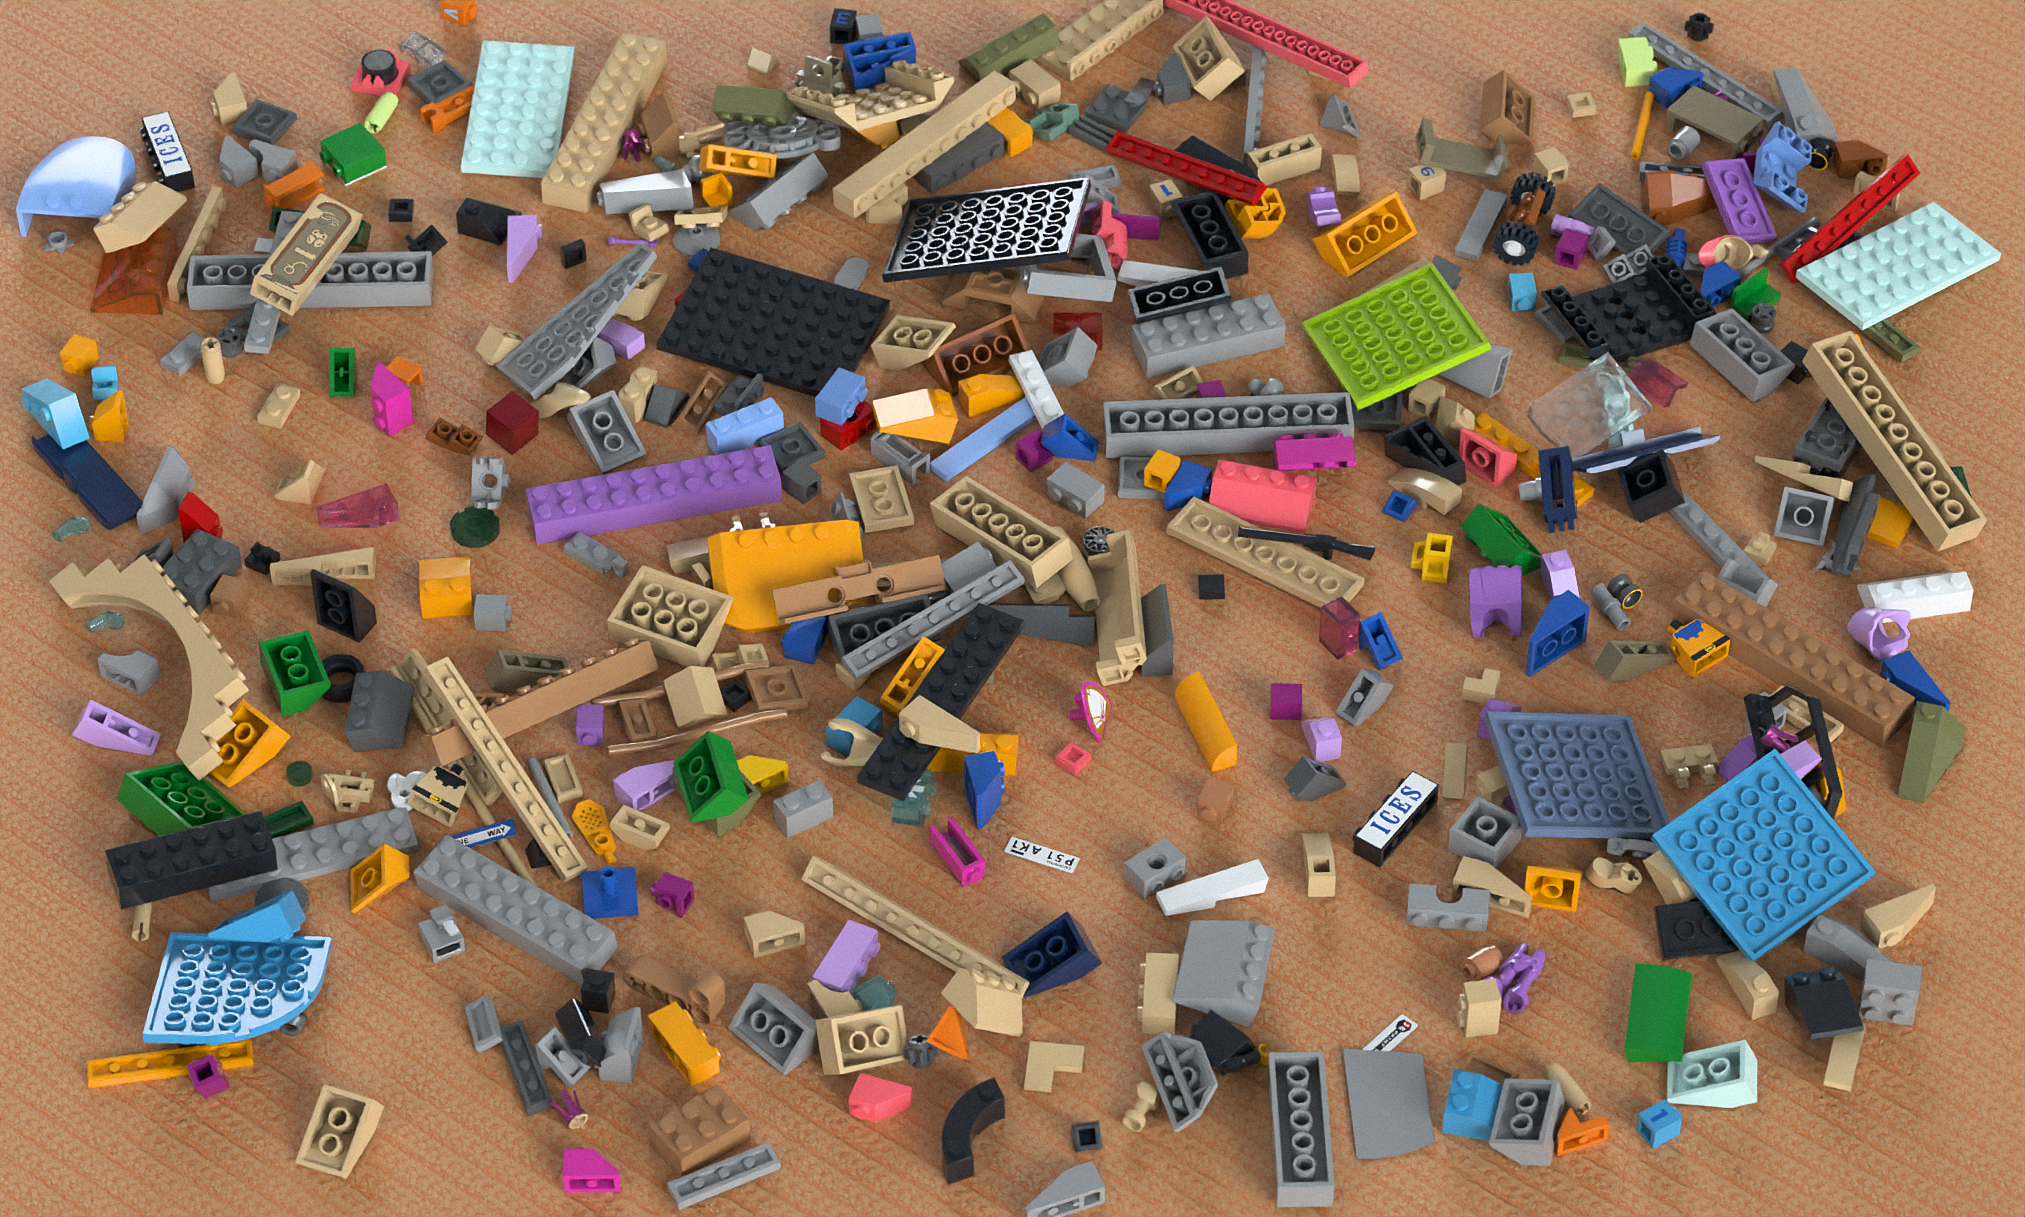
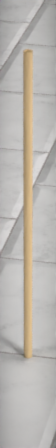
[388,667,538,887]

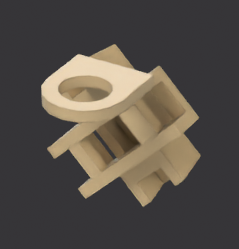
[321,770,375,815]

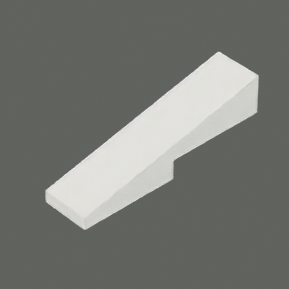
[1117,260,1202,287]
[1156,859,1269,916]

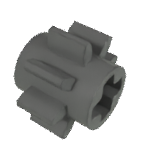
[903,1034,939,1068]

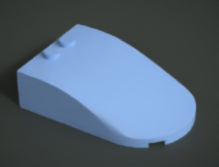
[16,137,136,237]

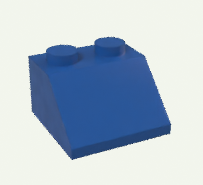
[964,750,1005,829]

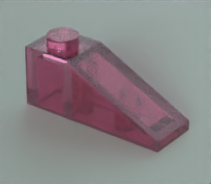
[316,483,400,528]

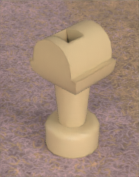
[1122,1081,1161,1132]

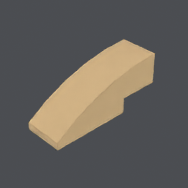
[1388,468,1462,515]
[1823,1023,1866,1091]

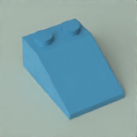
[208,890,306,942]
[1442,1069,1503,1141]

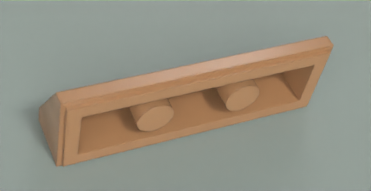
[670,371,728,435]

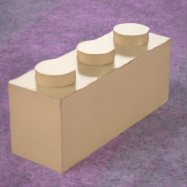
[1247,133,1322,185]
[1137,952,1179,1035]

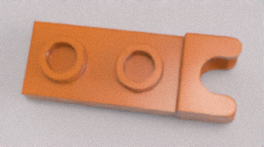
[420,86,475,133]

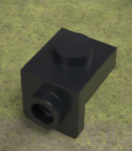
[405,224,448,256]

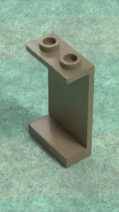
[1666,85,1764,159]
[1415,118,1509,180]

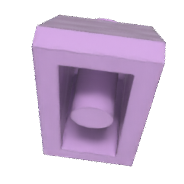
[1539,550,1580,599]
[1301,717,1342,762]

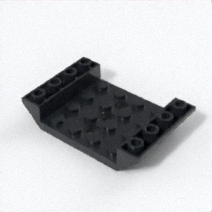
[1541,253,1716,365]

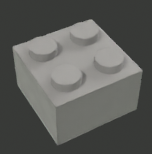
[1448,796,1522,869]
[1859,959,1922,1025]

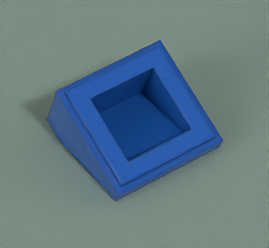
[1382,490,1418,522]

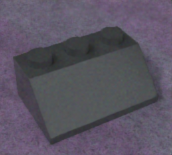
[1137,584,1174,677]
[344,671,415,752]

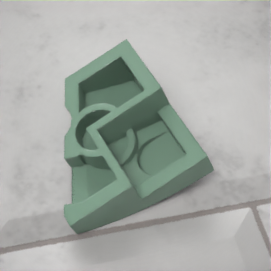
[1019,102,1081,141]

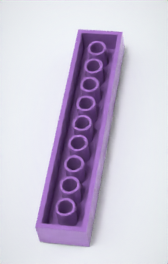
[526,445,782,545]

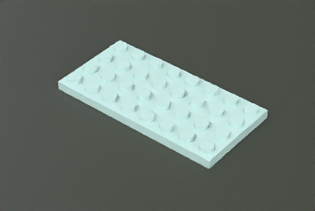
[461,40,575,178]
[1796,202,2001,330]

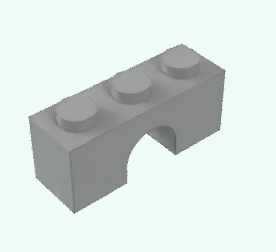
[1406,883,1490,932]

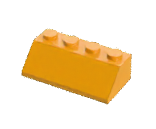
[1313,191,1417,277]
[925,731,1019,776]

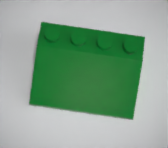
[117,761,247,836]

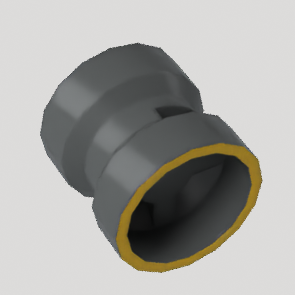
[1607,574,1643,609]

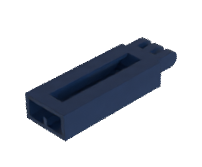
[1538,446,1578,533]

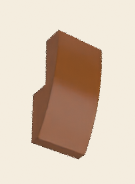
[425,417,483,455]

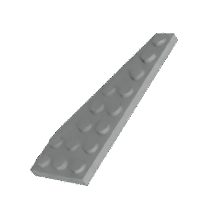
[495,242,657,400]

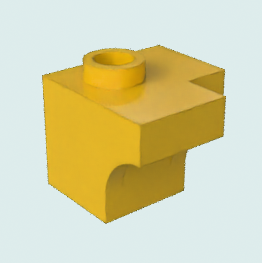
[1411,533,1453,584]

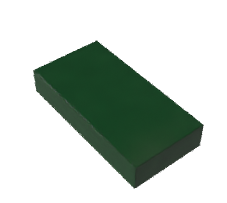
[264,801,314,839]

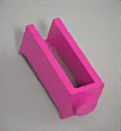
[929,817,985,887]

